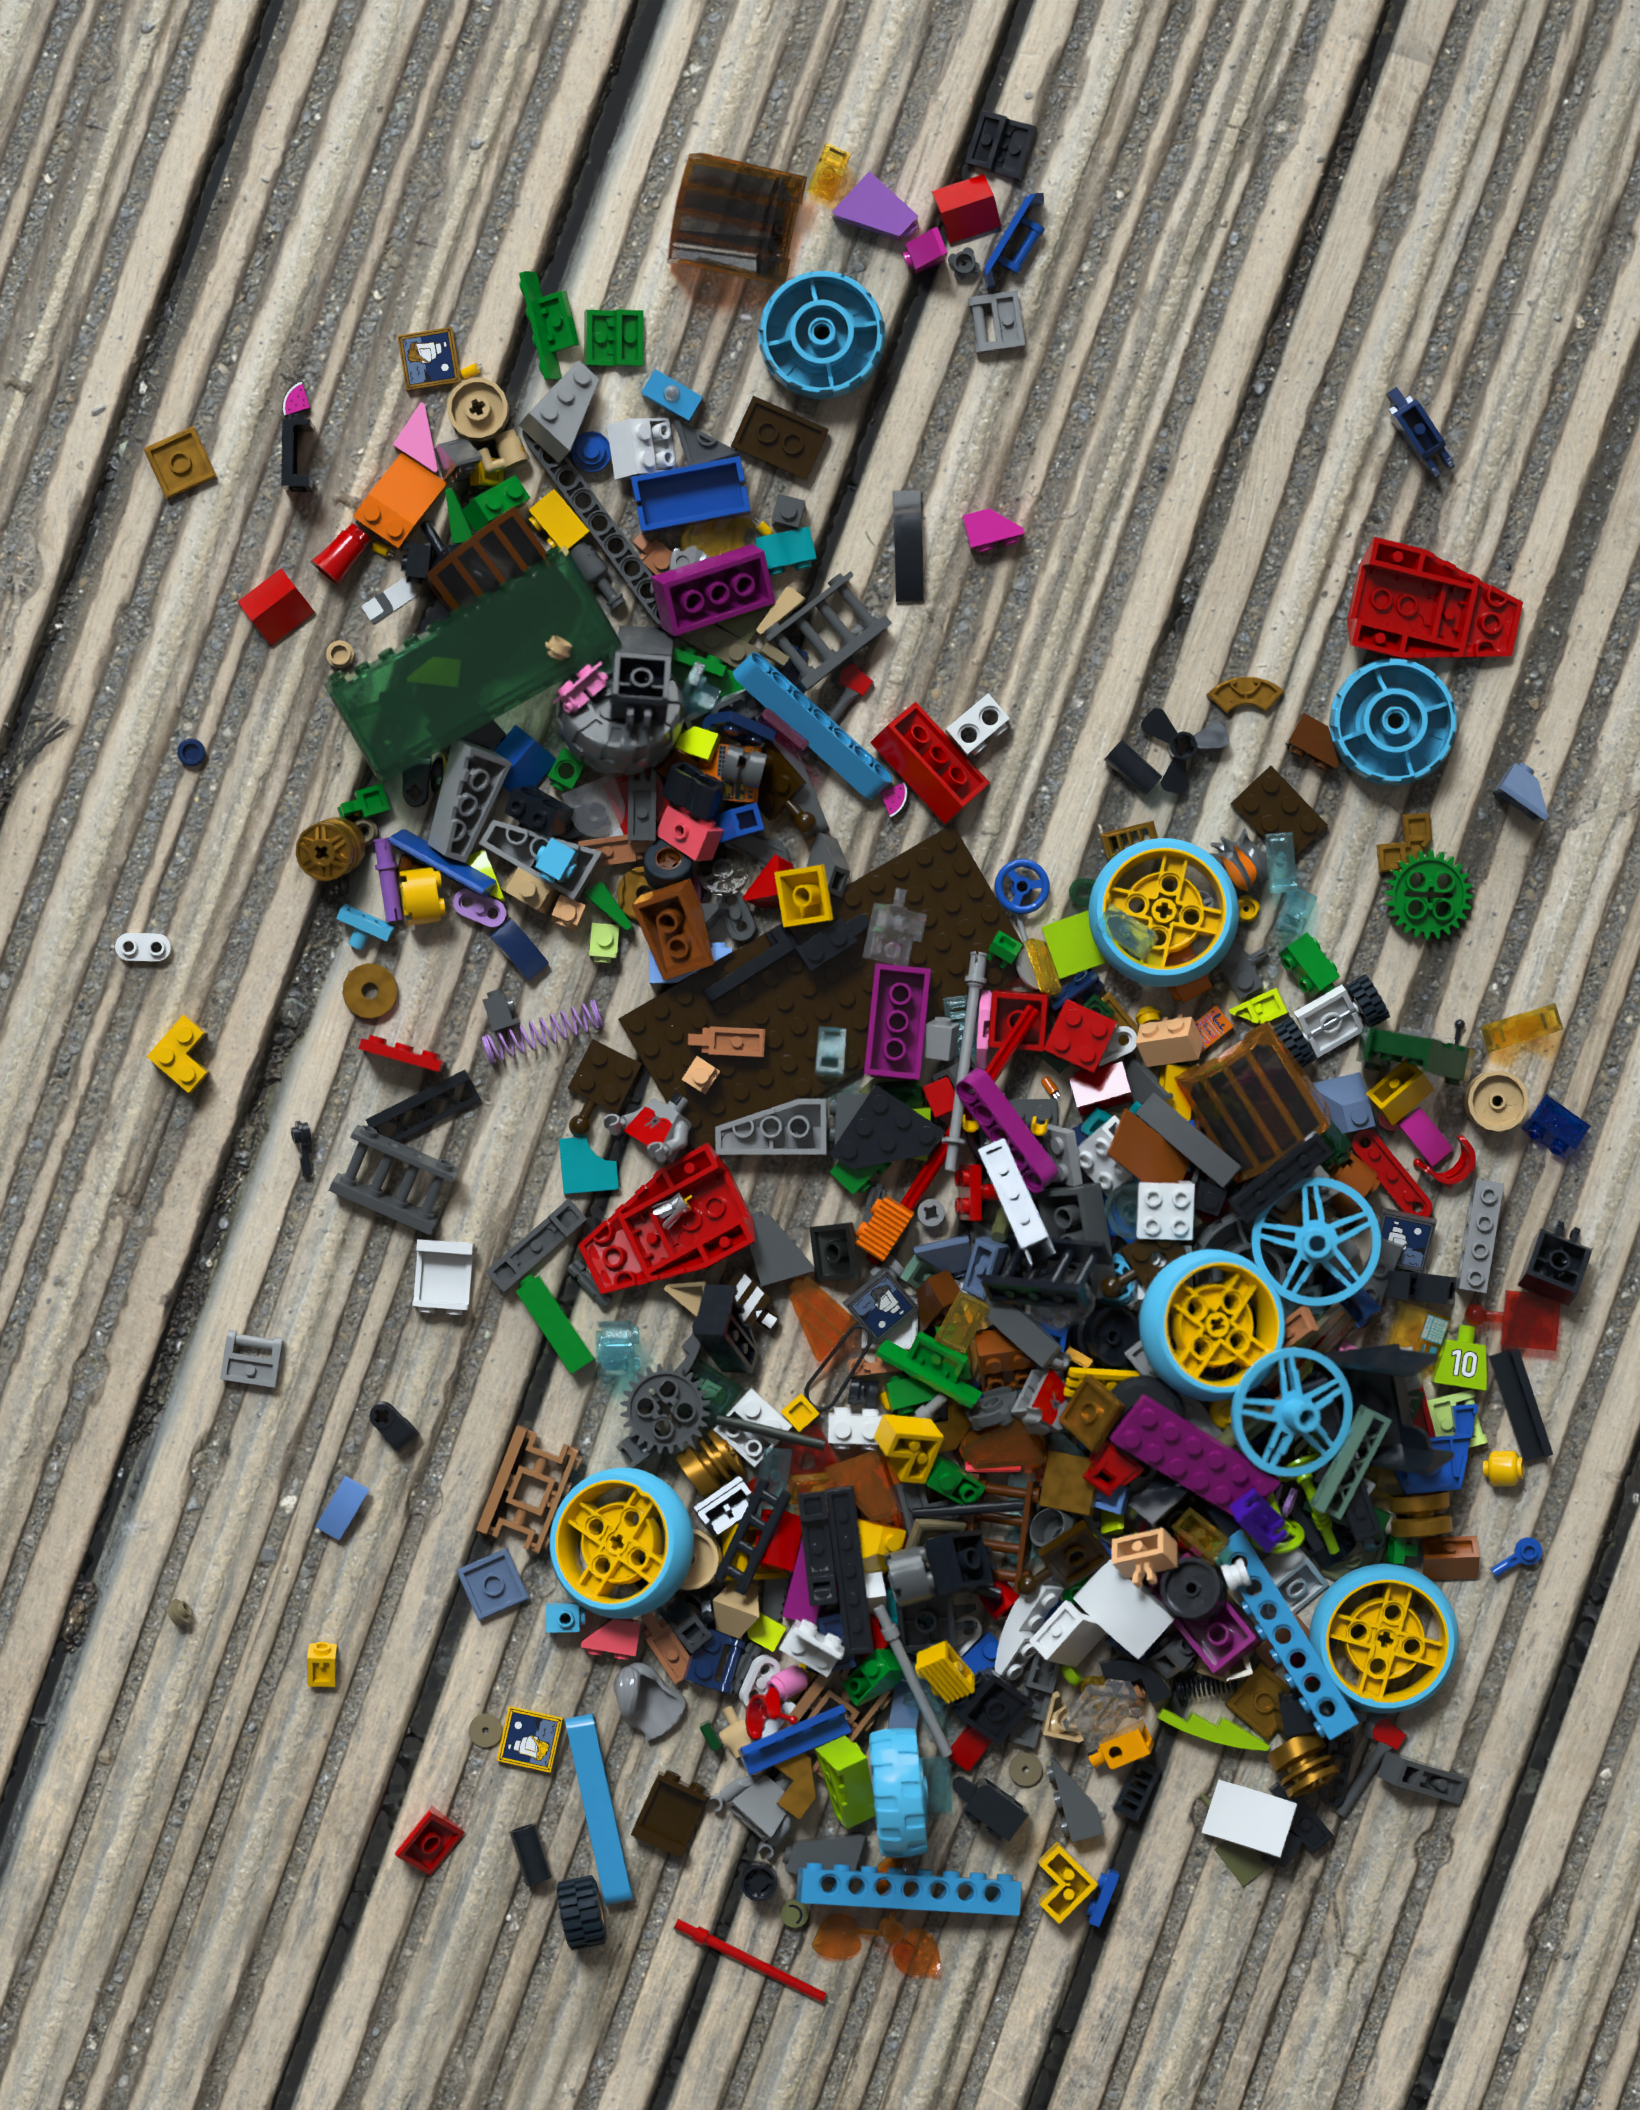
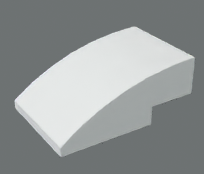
[1073,1559,1175,1659]
[1201,1780,1298,1859]

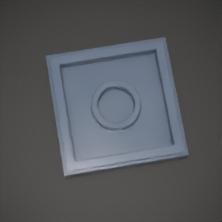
[456,1547,530,1621]

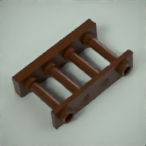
[963,1472,1042,1593]

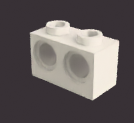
[945,693,1010,756]

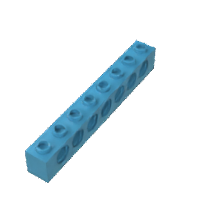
[1211,1529,1359,1740]
[796,1863,1022,1916]

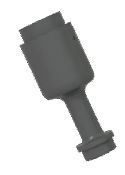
[567,541,626,610]

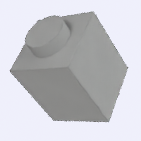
[922,1017,960,1061]

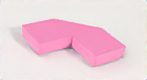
[976,990,992,1069]

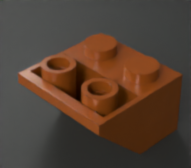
[974,1329,1036,1392]

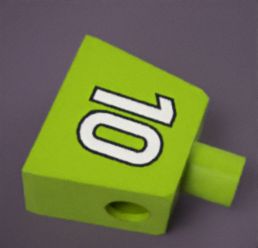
[1431,1324,1487,1391]

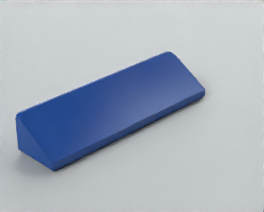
[389,829,496,899]

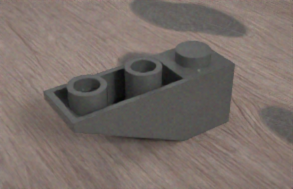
[434,437,482,483]
[1046,1757,1104,1842]

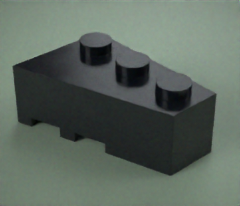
[692,1284,758,1374]

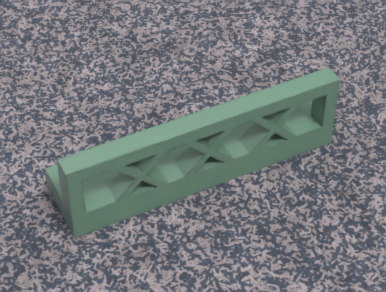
[1309,1404,1392,1519]

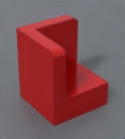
[922,1077,955,1118]

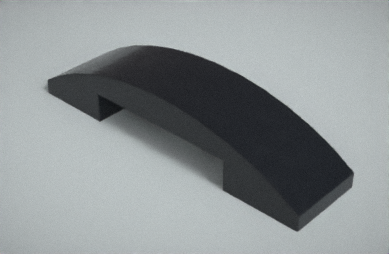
[893,490,924,602]
[798,1491,838,1606]
[634,1552,714,1654]

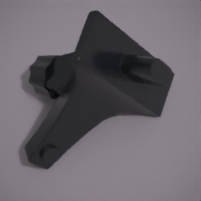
[684,1584,725,1630]

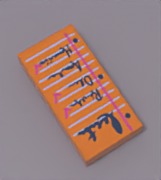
[1195,1005,1234,1053]

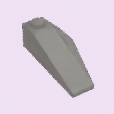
[715,1099,829,1155]

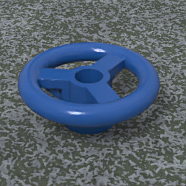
[994,859,1050,914]

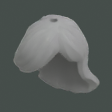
[613,1662,686,1741]

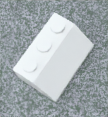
[1228,1538,1329,1626]

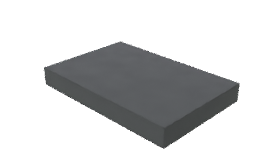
[616,626,674,663]

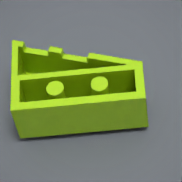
[815,1735,876,1829]

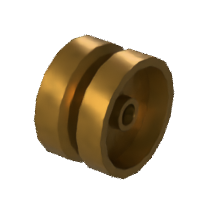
[1388,1491,1453,1538]

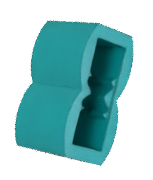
[755,527,817,576]

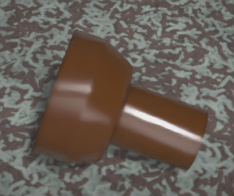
[397,854,426,876]

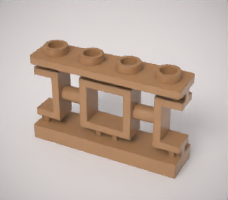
[476,1425,582,1554]
[777,1668,892,1779]

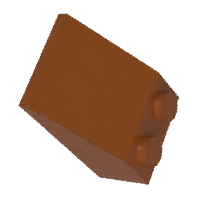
[632,879,714,981]

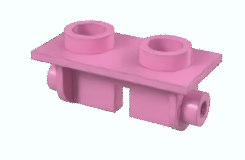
[553,662,609,713]

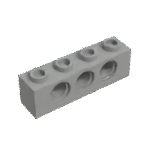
[1455,1179,1504,1293]

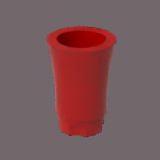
[311,523,371,586]

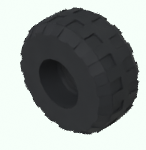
[1106,1375,1186,1460]

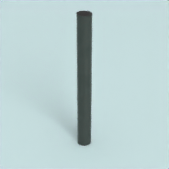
[715,1414,826,1451]

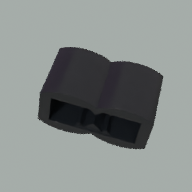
[662,760,726,820]

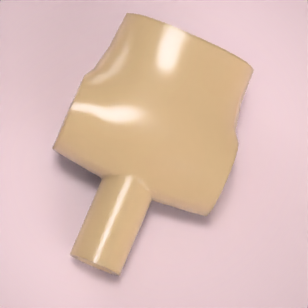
[719,1705,759,1760]

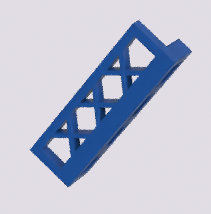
[738,1704,852,1776]

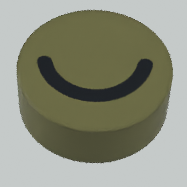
[781,1899,809,1928]

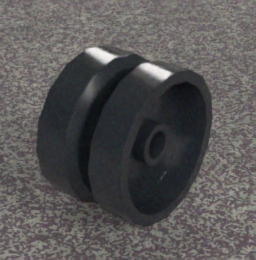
[1070,1306,1141,1368]
[1160,1557,1228,1622]

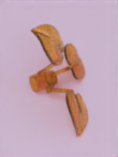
[812,1857,940,1975]

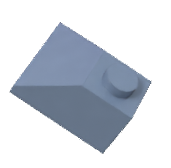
[1492,762,1548,824]
[1306,1072,1375,1138]
[912,1235,971,1278]

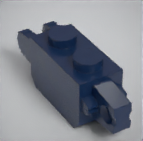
[1386,387,1455,479]

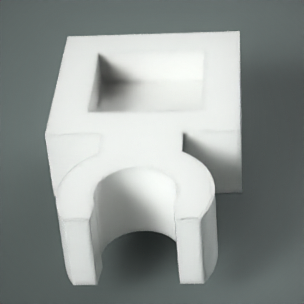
[760,1699,796,1739]

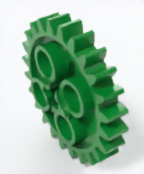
[1383,849,1474,940]

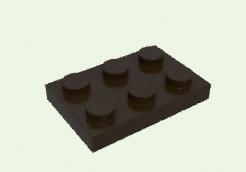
[731,395,829,481]
[1230,765,1328,863]

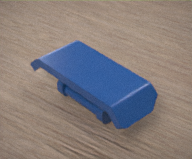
[983,193,1045,290]

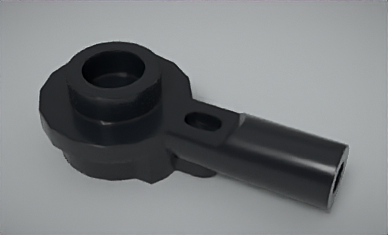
[291,1121,313,1176]

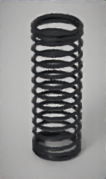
[1174,1675,1238,1701]

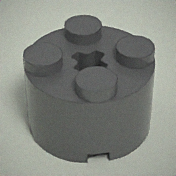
[884,1546,935,1609]

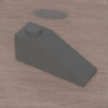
[1377,1751,1469,1805]

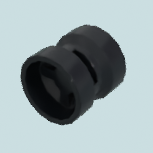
[847,1377,879,1409]

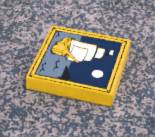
[497,1705,563,1773]

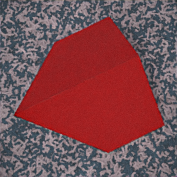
[742,854,794,908]

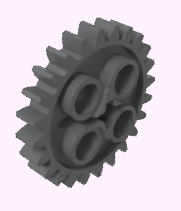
[620,1364,710,1454]

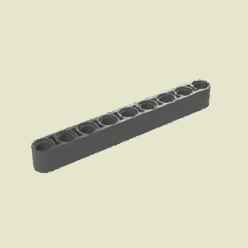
[522,430,662,627]

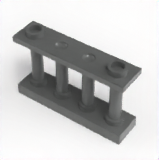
[761,571,892,694]
[328,1125,459,1235]

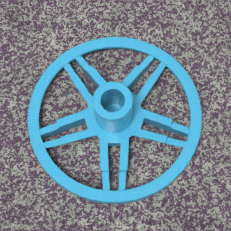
[1252,1177,1381,1306]
[1231,1347,1353,1477]

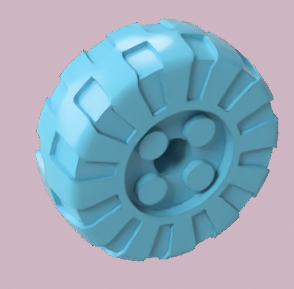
[758,271,885,400]
[1329,659,1457,786]
[869,1728,929,1858]

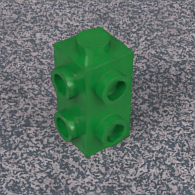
[1278,932,1340,999]
[885,1374,947,1416]

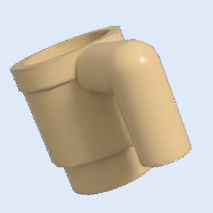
[478,429,529,473]

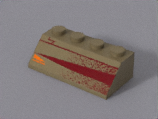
[1261,1302,1357,1398]

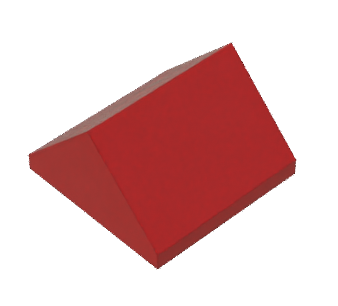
[932,174,1002,244]
[238,568,315,646]
[395,1805,465,1876]

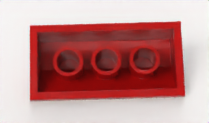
[870,701,990,824]

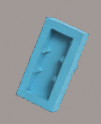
[336,903,396,950]

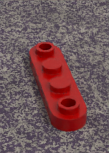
[1351,1129,1432,1217]

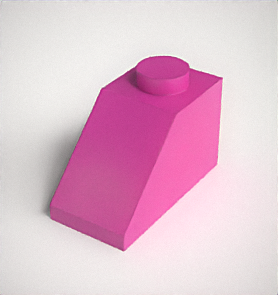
[902,227,947,274]

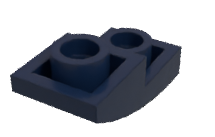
[490,918,549,981]

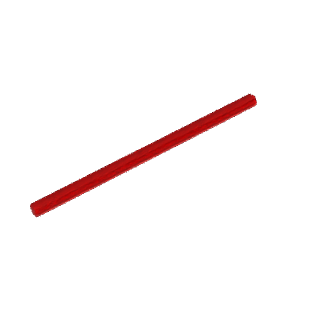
[866,1005,1039,1265]

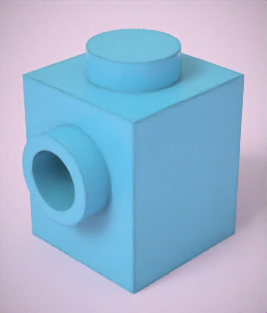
[535,838,579,883]
[546,1602,586,1633]

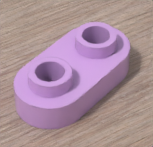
[453,888,507,927]

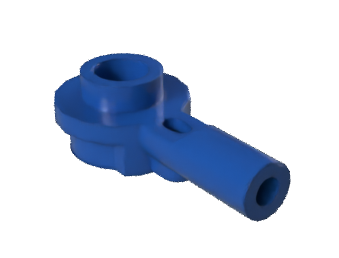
[1490,1537,1542,1578]

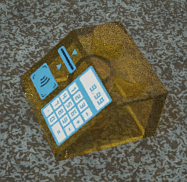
[1384,1301,1452,1371]

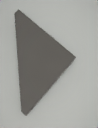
[674,419,738,466]
[1124,1052,1173,1104]

